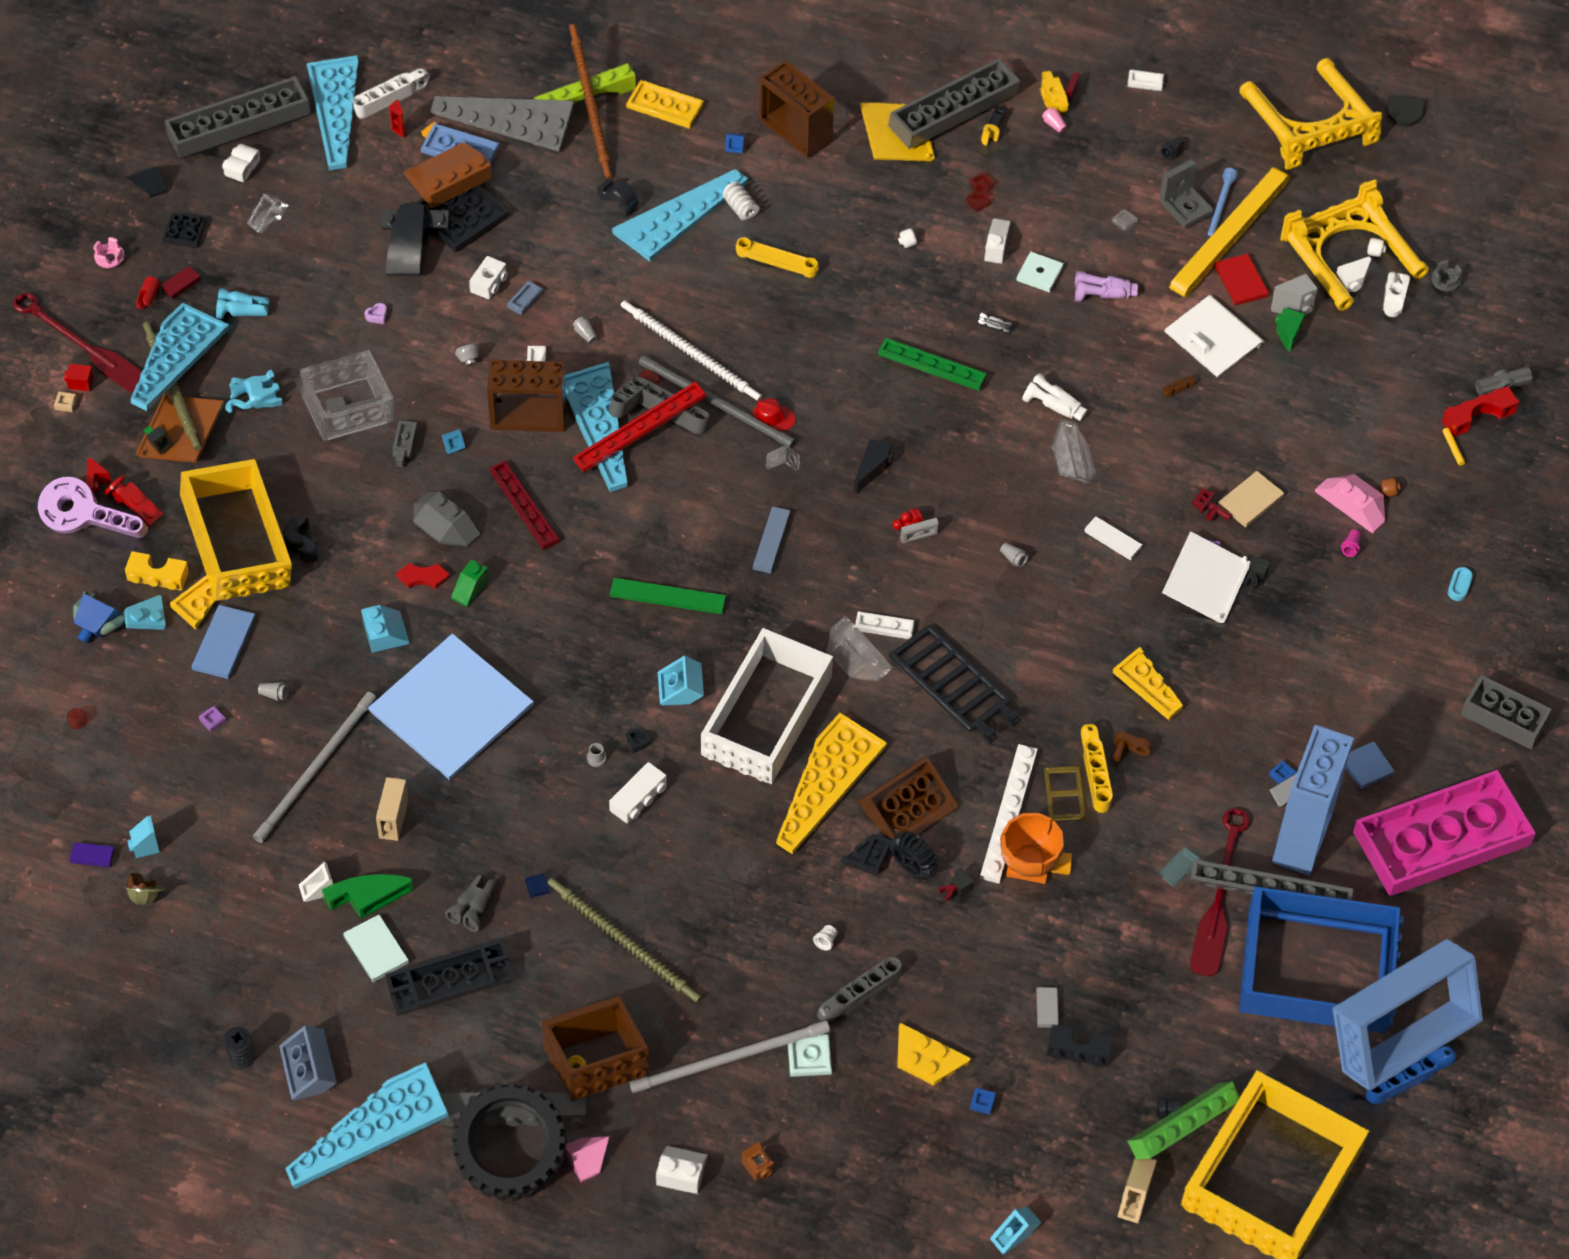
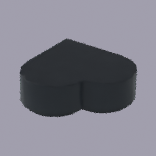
[626,729,651,753]

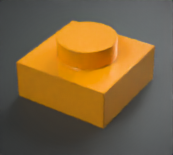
[1050,853,1072,875]

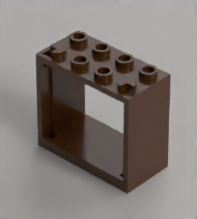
[759,60,834,158]
[487,360,567,432]
[542,996,649,1101]

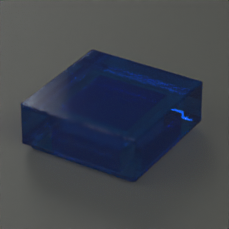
[525,873,550,898]

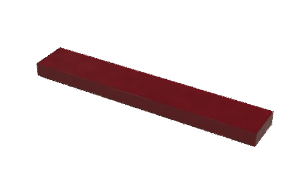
[489,460,560,550]

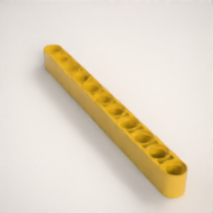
[1170,167,1290,298]

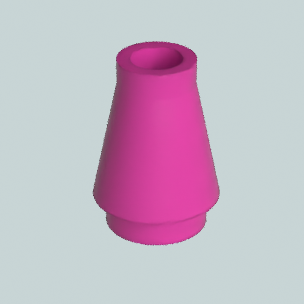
[1341,530,1360,557]

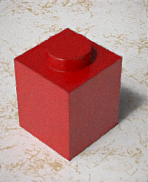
[64,364,94,392]

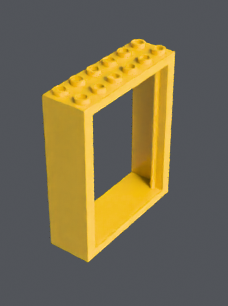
[1181,1071,1369,1259]

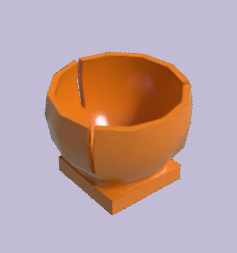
[1000,813,1064,884]

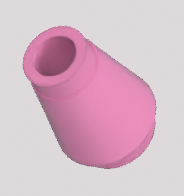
[1042,108,1067,133]

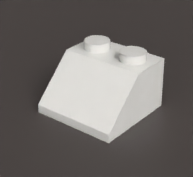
[656,1146,707,1194]

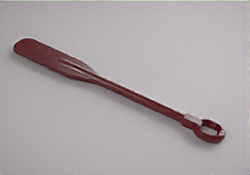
[13,293,142,393]
[1190,808,1250,976]

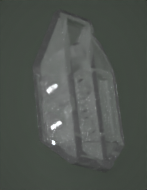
[1052,418,1096,484]
[826,616,893,681]

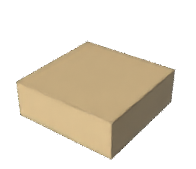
[54,392,77,412]

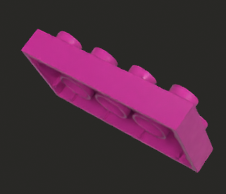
[1353,770,1536,896]

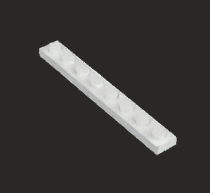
[980,744,1037,883]

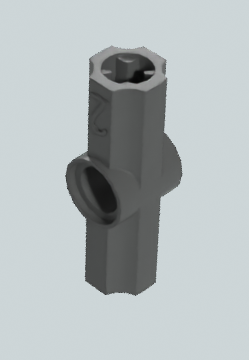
[1475,367,1533,395]

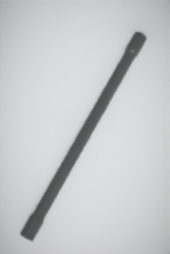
[639,355,796,449]

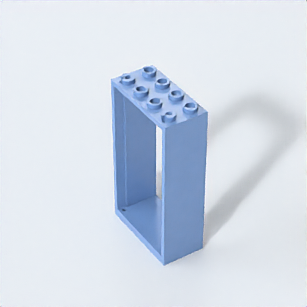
[1272,725,1354,877]
[1333,939,1483,1091]

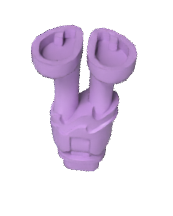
[1075,271,1138,302]

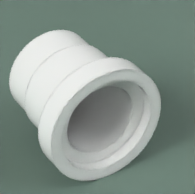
[813,925,837,950]

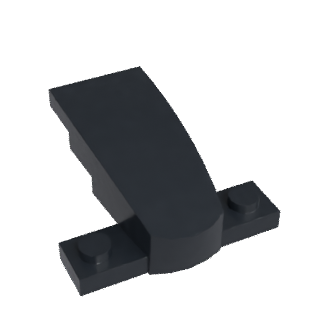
[380,202,451,276]

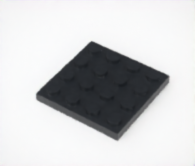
[416,185,509,252]

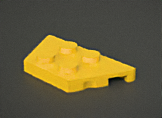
[897,1023,971,1086]

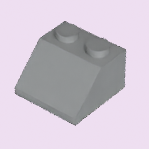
[1271,274,1318,315]

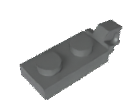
[392,420,417,468]

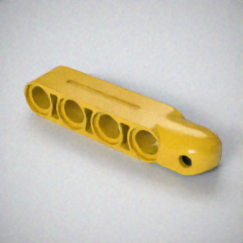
[1081,724,1113,813]

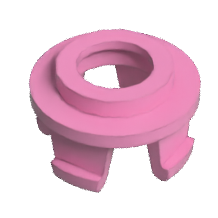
[94,237,124,268]

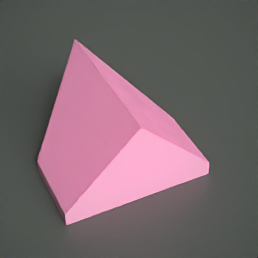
[566,1137,609,1182]

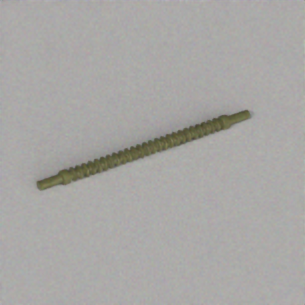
[143,322,201,451]
[547,877,702,1003]

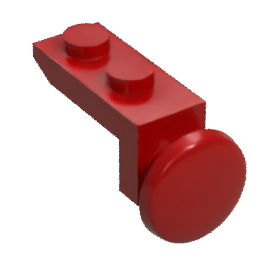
[104,475,163,527]

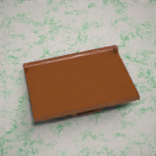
[136,392,224,463]

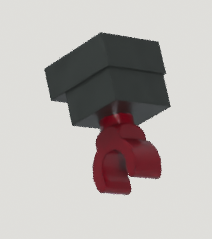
[939,867,974,901]

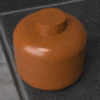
[1381,478,1401,497]

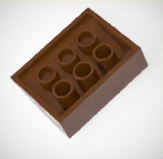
[858,756,959,840]

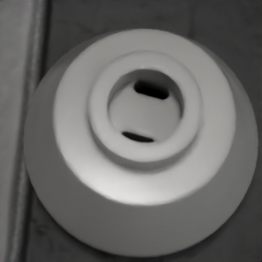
[455,343,479,365]

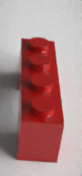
[1442,386,1519,437]

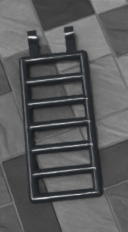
[889,625,1019,744]

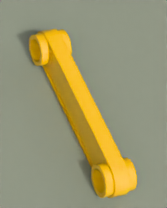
[736,237,819,278]

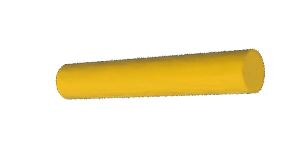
[1443,428,1465,466]

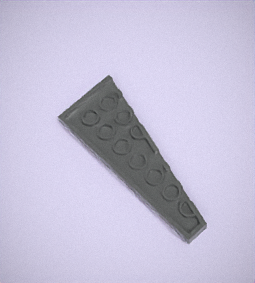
[430,96,575,152]

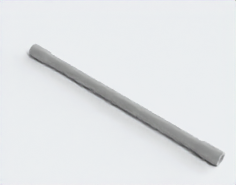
[253,692,376,843]
[629,1020,830,1094]

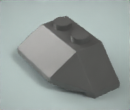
[413,492,481,547]

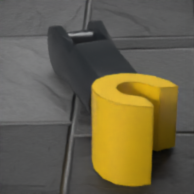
[981,105,1007,146]

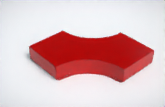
[396,563,450,589]

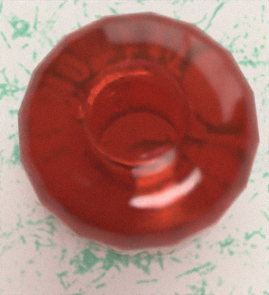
[67,708,87,729]

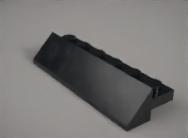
[385,939,515,1016]

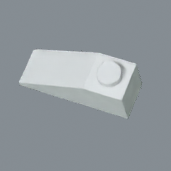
[984,218,1010,264]

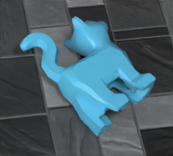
[225,370,282,413]

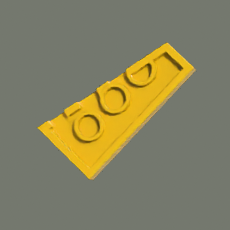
[1113,647,1183,720]

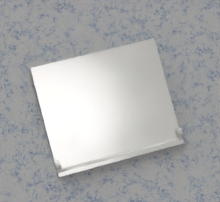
[1165,295,1264,378]
[1162,531,1250,623]

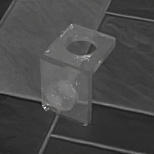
[766,445,799,471]

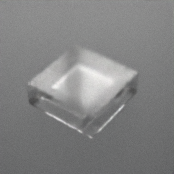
[1112,209,1137,232]

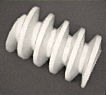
[723,181,759,220]

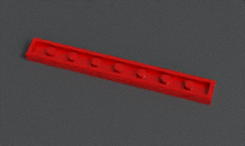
[573,381,707,473]

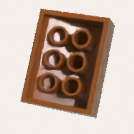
[404,142,492,209]

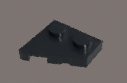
[841,834,892,876]

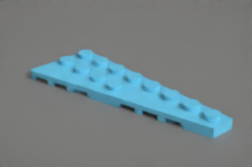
[307,56,358,170]
[565,362,627,492]

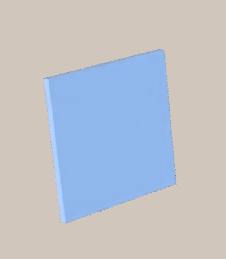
[368,634,534,780]

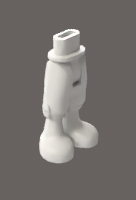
[1022,373,1087,421]

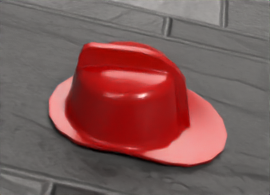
[752,398,795,431]

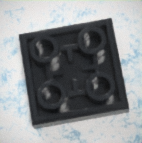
[162,212,207,248]

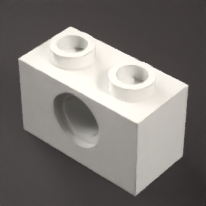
[470,256,508,300]

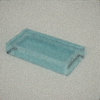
[1159,847,1200,887]

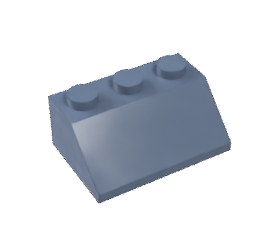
[279,1025,337,1100]

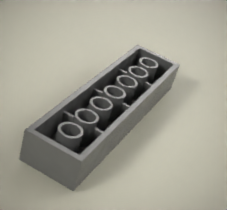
[888,58,1020,149]
[164,76,310,158]

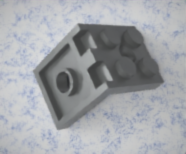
[1159,159,1214,229]

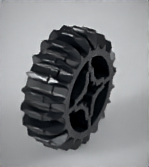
[889,830,939,880]

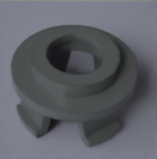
[1431,260,1462,291]

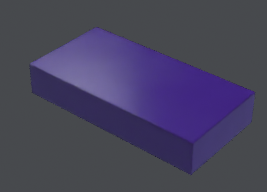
[70,843,114,867]

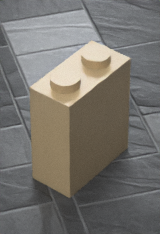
[376,777,409,841]

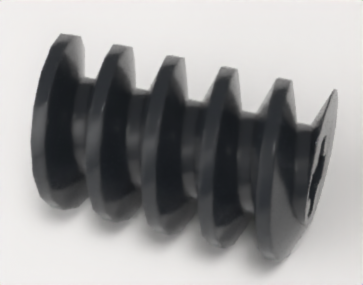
[224,1027,255,1068]

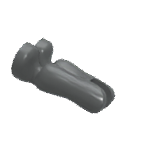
[445,874,497,932]

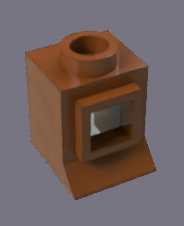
[742,1142,774,1182]

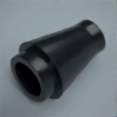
[1160,137,1184,159]

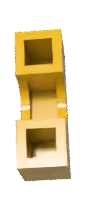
[125,552,189,590]

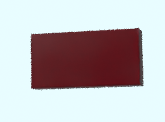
[160,266,201,299]

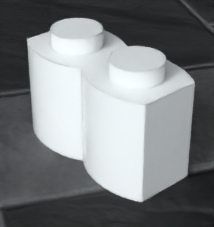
[223,144,260,182]

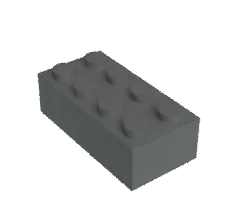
[1461,675,1552,749]

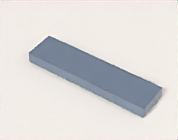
[753,506,790,574]

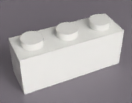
[609,762,667,824]

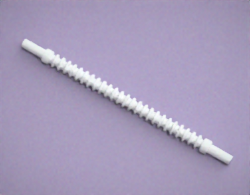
[621,300,762,401]

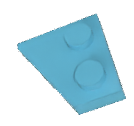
[124,595,166,630]

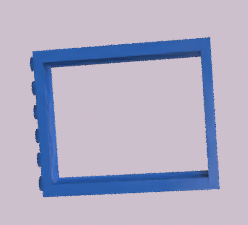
[1239,886,1403,1034]

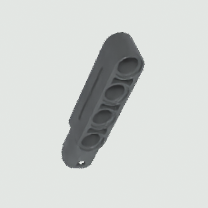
[817,957,901,1023]

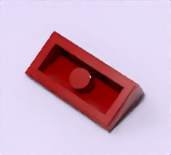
[389,99,406,138]

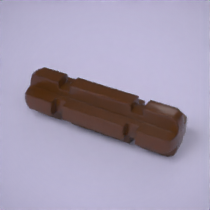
[1162,375,1196,397]

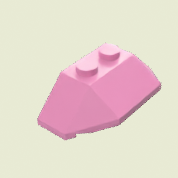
[1315,474,1385,533]

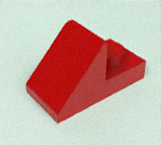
[86,458,111,498]

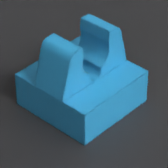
[441,429,465,454]

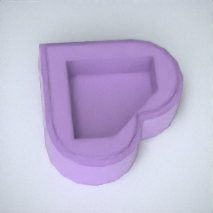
[365,303,387,324]

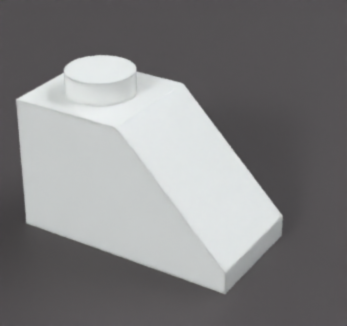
[1336,256,1371,293]

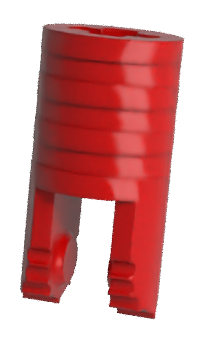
[136,276,161,309]

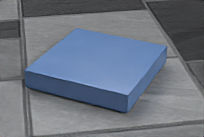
[1346,742,1395,790]

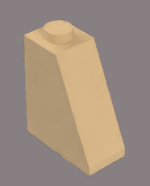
[1118,1158,1156,1223]

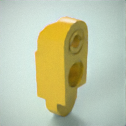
[1039,71,1068,113]

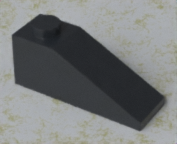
[854,439,894,493]

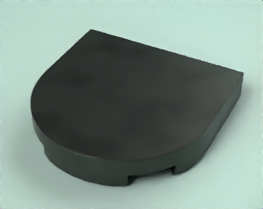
[1387,95,1424,127]

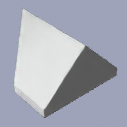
[299,861,333,902]

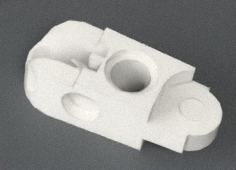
[1383,272,1410,317]

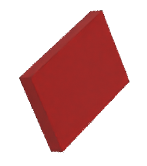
[1214,254,1269,306]

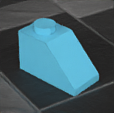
[127,816,159,858]
[990,1207,1041,1254]

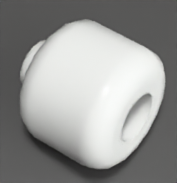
[898,228,917,248]
[1367,238,1386,257]

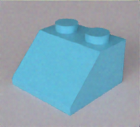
[361,605,409,653]
[658,655,704,706]

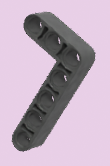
[609,377,709,434]

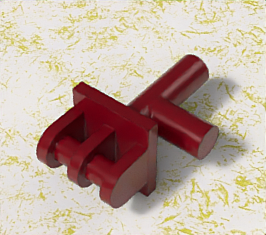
[1191,488,1231,521]

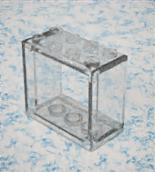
[300,350,394,441]

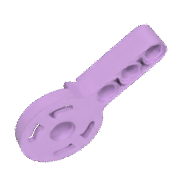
[38,477,148,538]

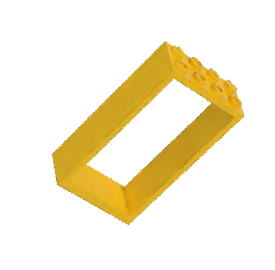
[180,459,292,601]

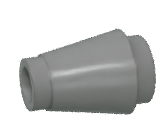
[573,317,598,344]
[1000,543,1028,567]
[258,682,289,702]

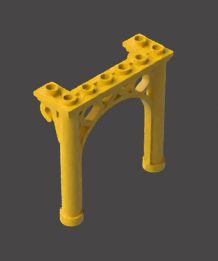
[1240,58,1382,170]
[1280,180,1429,311]

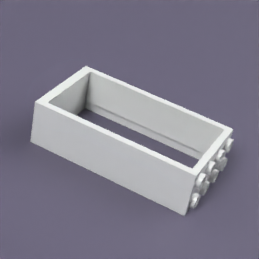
[701,628,833,784]

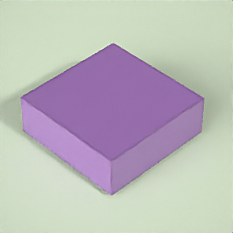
[198,706,227,732]

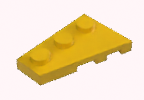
[170,575,216,630]

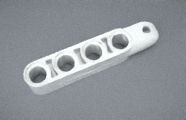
[353,68,430,118]

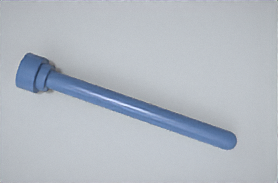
[1208,168,1238,237]

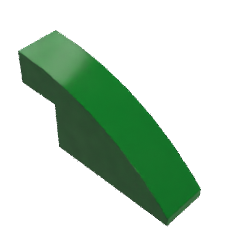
[322,874,414,919]

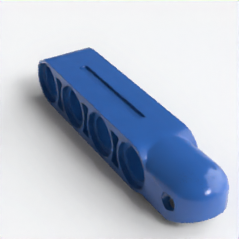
[1366,1046,1457,1104]

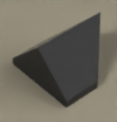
[125,166,167,198]

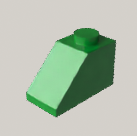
[1275,307,1305,351]
[451,560,488,607]

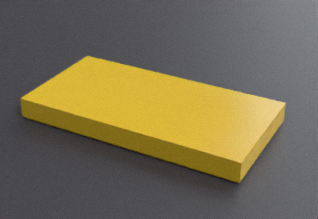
[626,80,704,129]

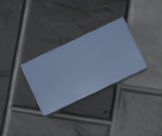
[507,281,543,315]

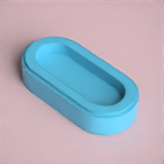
[1448,567,1473,601]

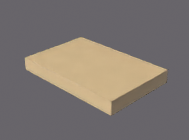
[1218,471,1284,527]

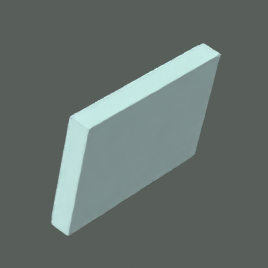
[343,915,409,982]

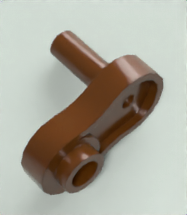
[1113,732,1153,761]

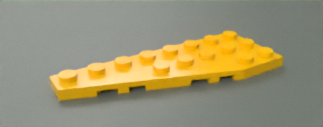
[777,713,887,854]

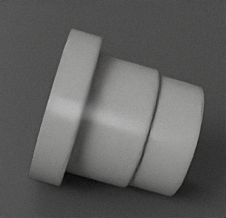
[587,743,607,767]

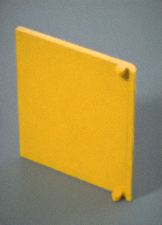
[860,102,935,161]

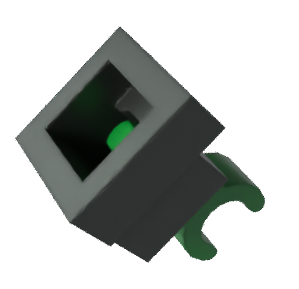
[143,426,174,455]

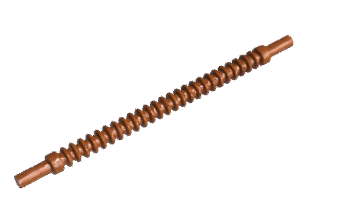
[569,24,612,179]

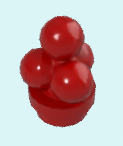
[892,508,923,530]

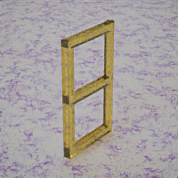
[1044,766,1086,821]

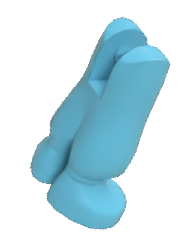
[216,288,269,320]

